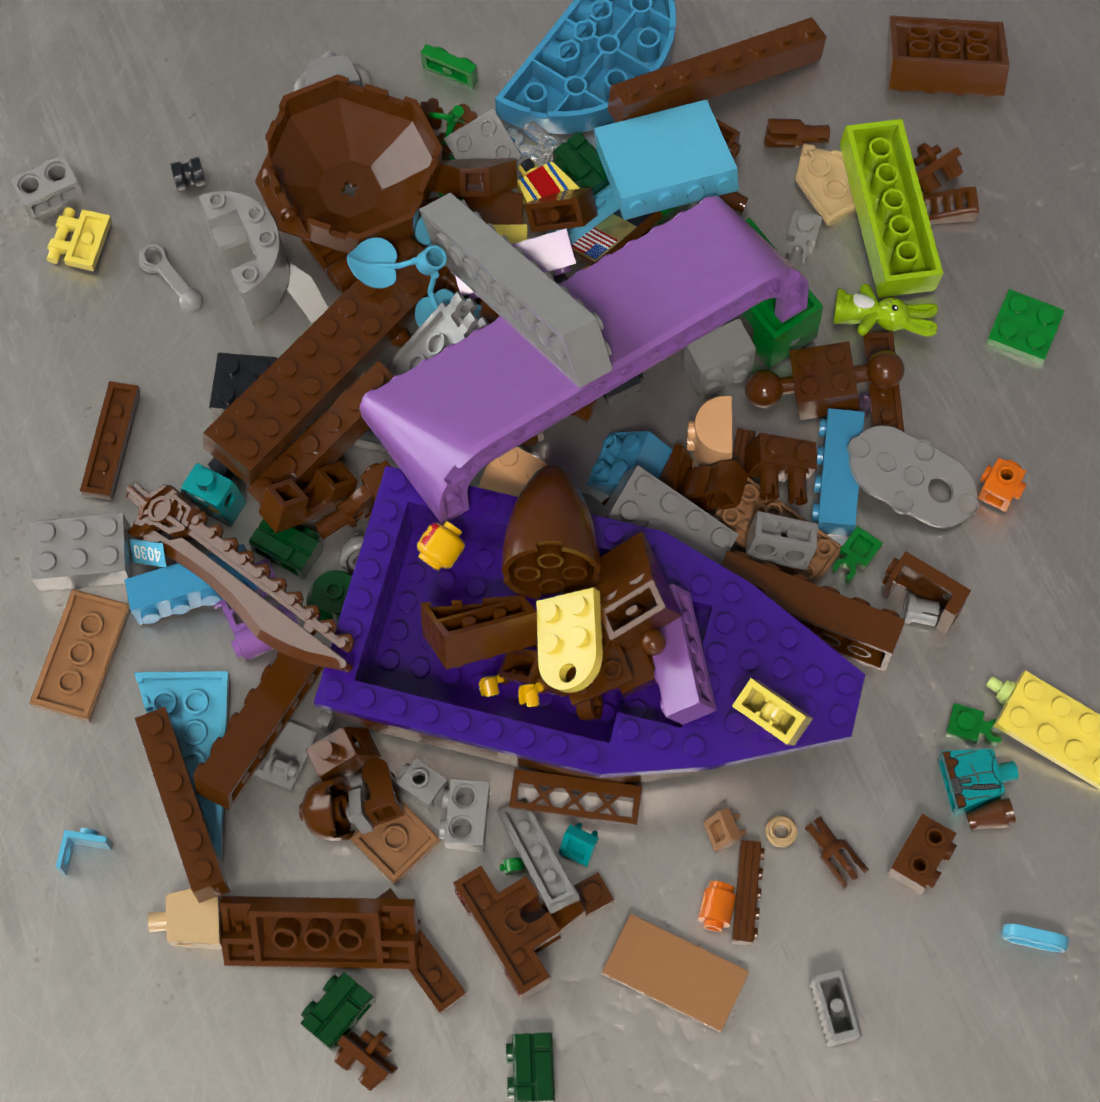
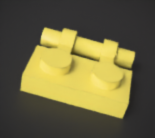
[46,207,112,271]

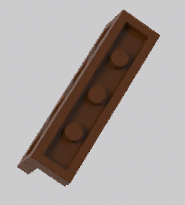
[509,769,642,826]

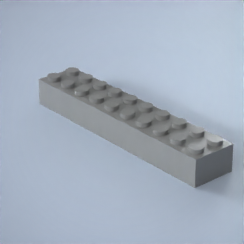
[419,193,613,388]

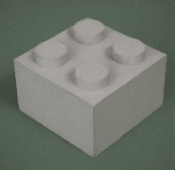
[683,318,756,397]

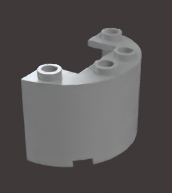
[198,191,290,325]

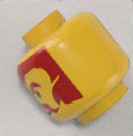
[417,521,465,571]

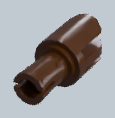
[763,118,830,148]
[805,816,869,890]

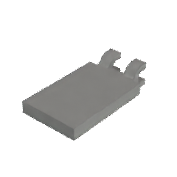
[385,292,489,377]

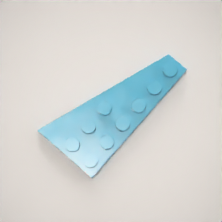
[134,671,230,860]

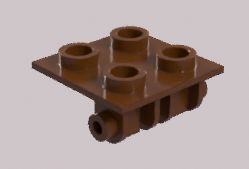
[566,626,635,706]

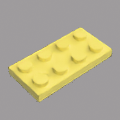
[994,670,1100,790]

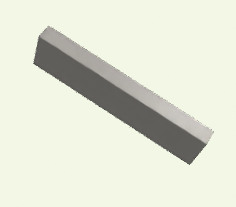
[497,797,580,914]

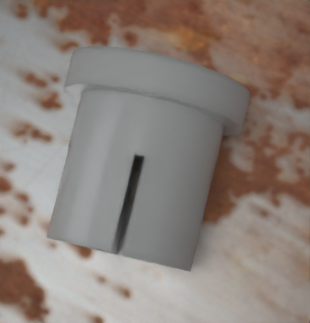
[901,593,940,626]

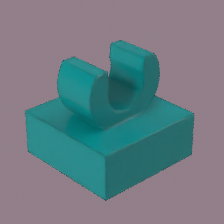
[558,823,599,867]

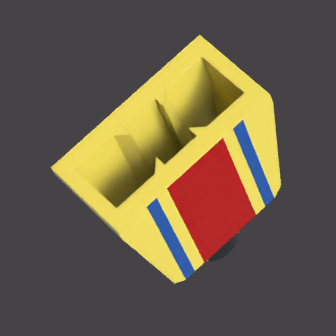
[517,158,580,211]

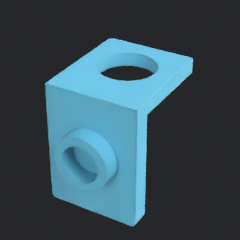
[56,828,113,875]

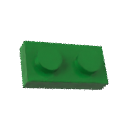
[420,44,478,89]

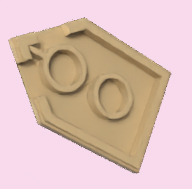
[795,143,856,226]

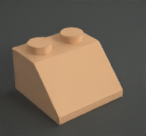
[478,447,550,497]

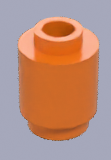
[698,881,736,932]

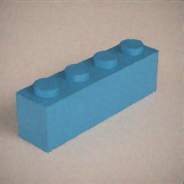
[811,408,865,536]
[124,544,258,625]

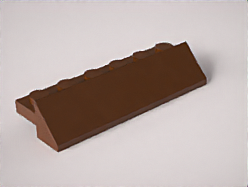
[220,896,421,969]

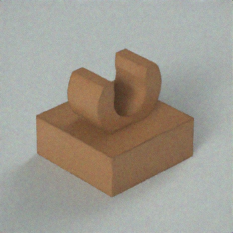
[703,808,747,852]

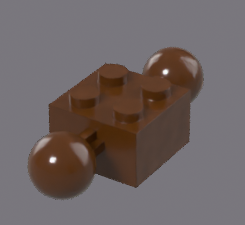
[745,341,905,420]

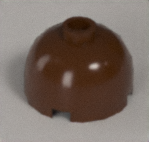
[299,776,355,841]

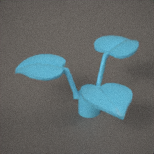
[347,216,454,328]

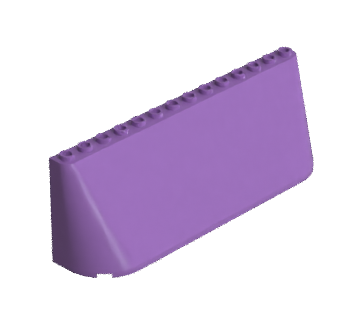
[360,196,809,525]

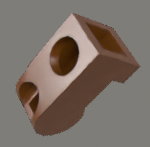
[362,758,405,826]

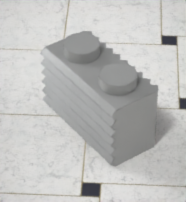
[809,969,862,1047]

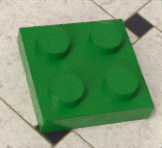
[986,289,1065,365]

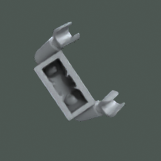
[294,51,373,91]

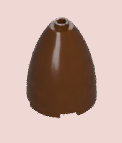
[501,465,601,600]

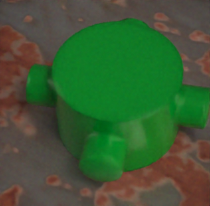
[499,857,526,875]

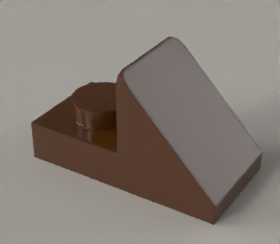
[542,872,614,932]

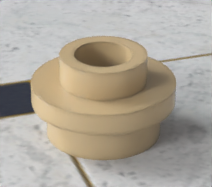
[765,815,798,848]

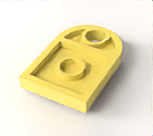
[536,588,603,693]

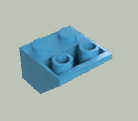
[586,431,673,496]

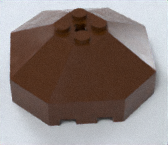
[255,74,442,254]

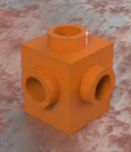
[978,457,1027,512]

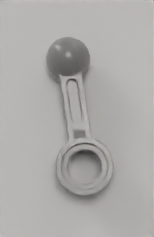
[138,243,203,312]

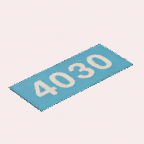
[129,539,166,568]

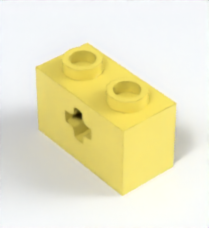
[732,678,813,746]

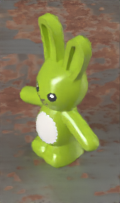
[833,284,938,337]

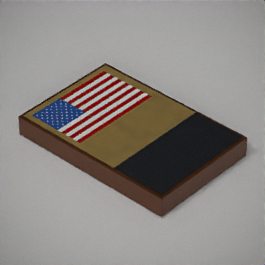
[571,209,663,267]

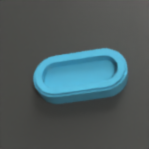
[1002,924,1069,953]

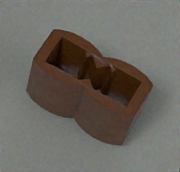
[680,460,748,513]

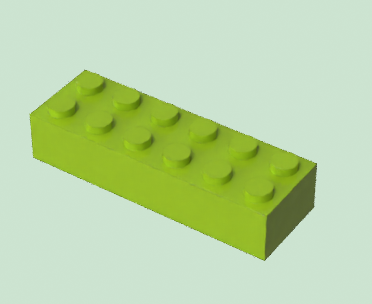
[839,119,943,298]

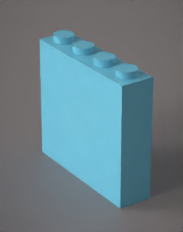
[594,99,739,220]

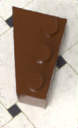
[420,595,538,670]

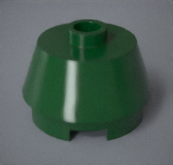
[306,570,353,624]

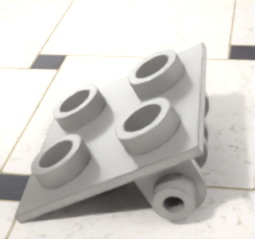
[444,108,522,161]
[254,722,318,791]

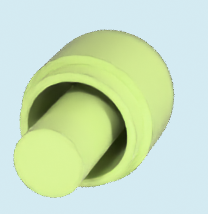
[986,675,1016,705]

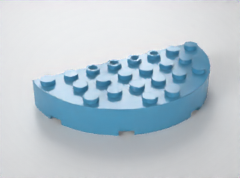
[495,0,676,134]

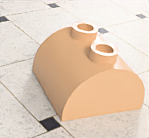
[687,396,732,467]

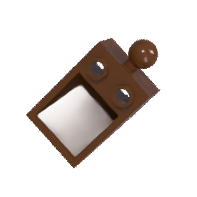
[592,532,682,656]

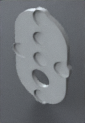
[846,426,979,528]

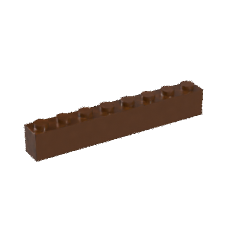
[607,17,827,122]

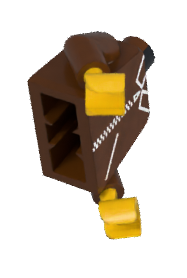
[479,649,568,707]

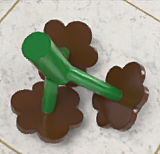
[420,98,477,155]

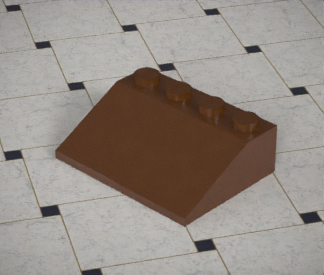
[888,16,1010,97]

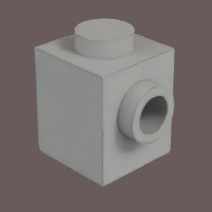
[397,758,449,812]

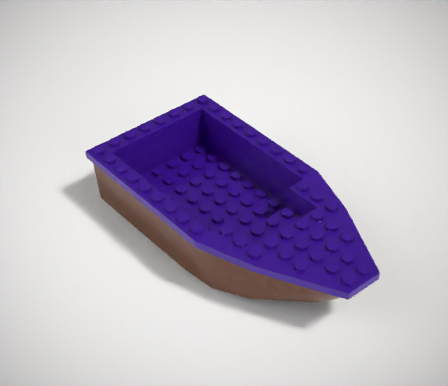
[314,466,865,784]

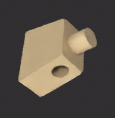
[148,888,223,950]

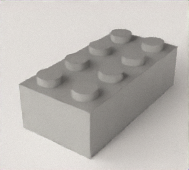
[599,465,739,565]

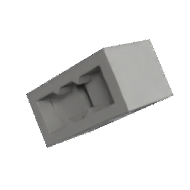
[11,154,84,220]
[746,511,818,570]
[439,779,490,852]

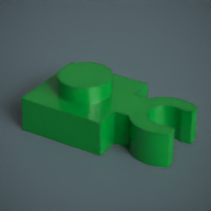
[831,526,883,584]
[945,703,1002,746]

